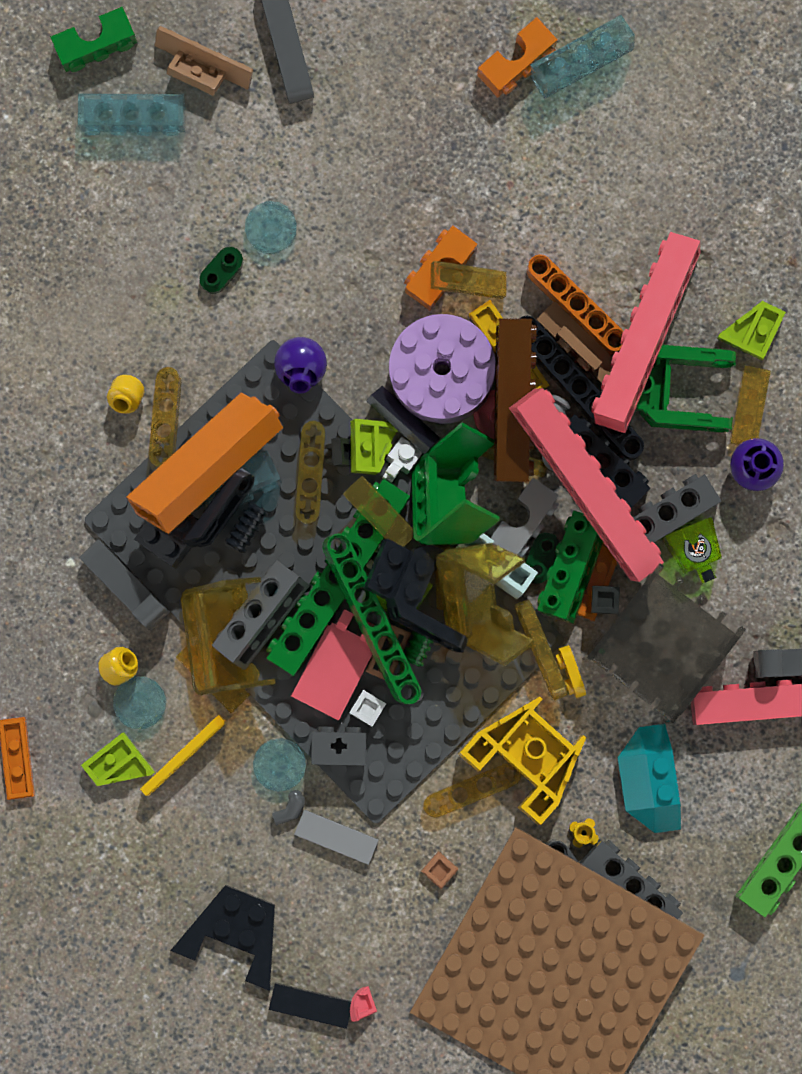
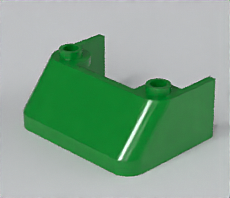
[412,423,499,545]

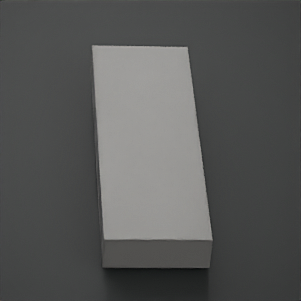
[294,809,379,865]

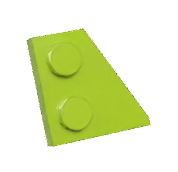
[717,301,786,360]
[350,419,398,475]
[81,732,156,786]

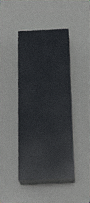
[367,386,440,454]
[268,982,351,1029]

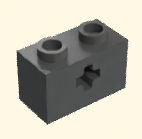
[311,727,366,766]

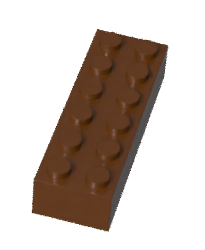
[493,318,536,482]

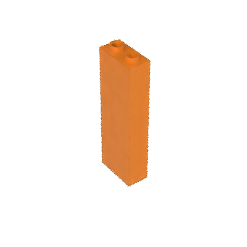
[126,393,283,534]

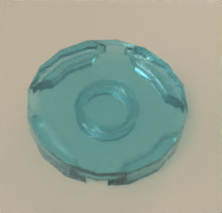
[245,201,297,254]
[113,677,167,729]
[253,738,306,792]

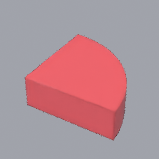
[350,986,377,1022]

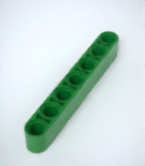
[322,533,421,704]

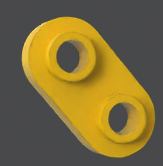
[555,645,586,699]

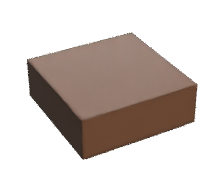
[421,851,458,889]

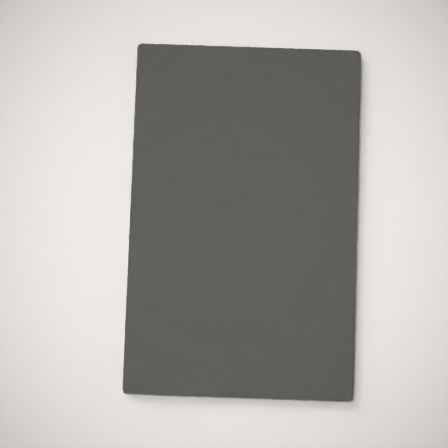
[84,340,564,823]

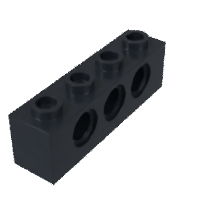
[569,414,651,508]

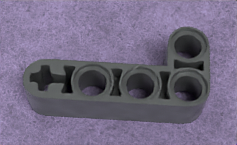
[79,539,170,631]
[753,649,802,678]

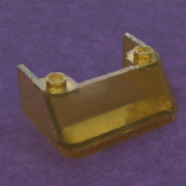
[436,543,534,666]
[181,577,276,695]

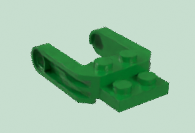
[635,345,736,433]

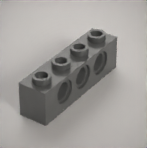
[633,474,721,542]
[212,560,310,670]
[579,839,683,919]

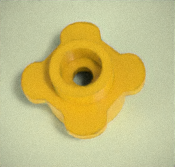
[569,818,599,848]

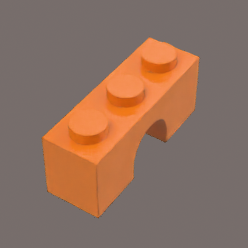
[477,17,557,98]
[404,225,478,311]

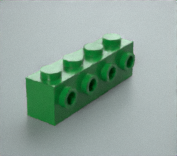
[537,510,603,624]

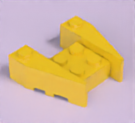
[458,697,586,825]

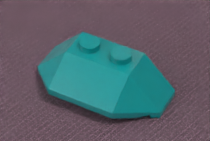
[617,723,681,833]

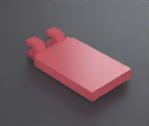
[291,609,374,721]

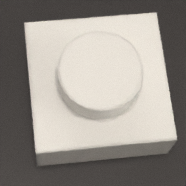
[349,690,386,726]

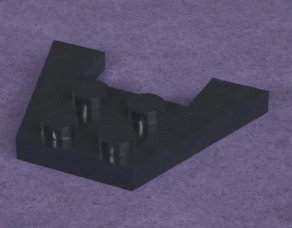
[170,885,275,991]

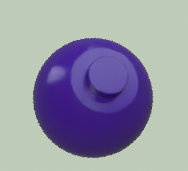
[274,337,327,394]
[730,438,784,491]

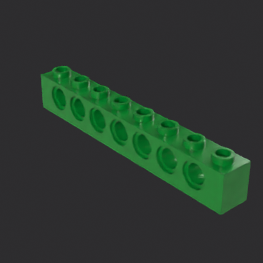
[266,479,410,676]

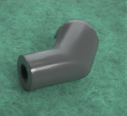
[272,790,305,825]

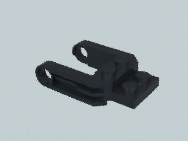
[134,436,255,569]
[363,539,493,653]

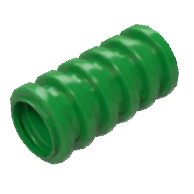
[405,631,433,667]

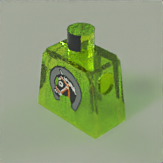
[662,517,722,584]

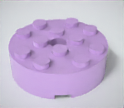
[389,314,495,424]

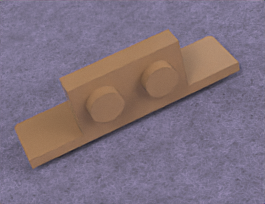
[154,26,253,96]
[536,302,613,384]

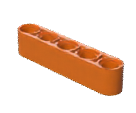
[527,254,624,355]

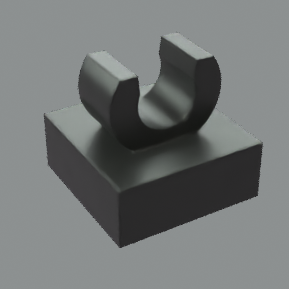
[325,438,351,467]
[591,586,620,615]

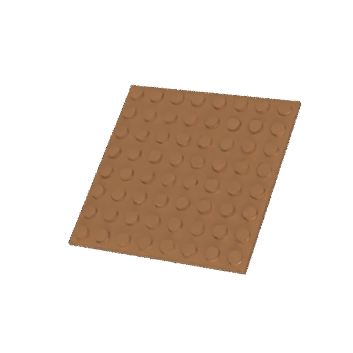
[410,827,705,1074]

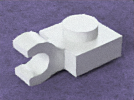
[382,437,423,483]

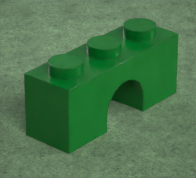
[50,6,137,72]

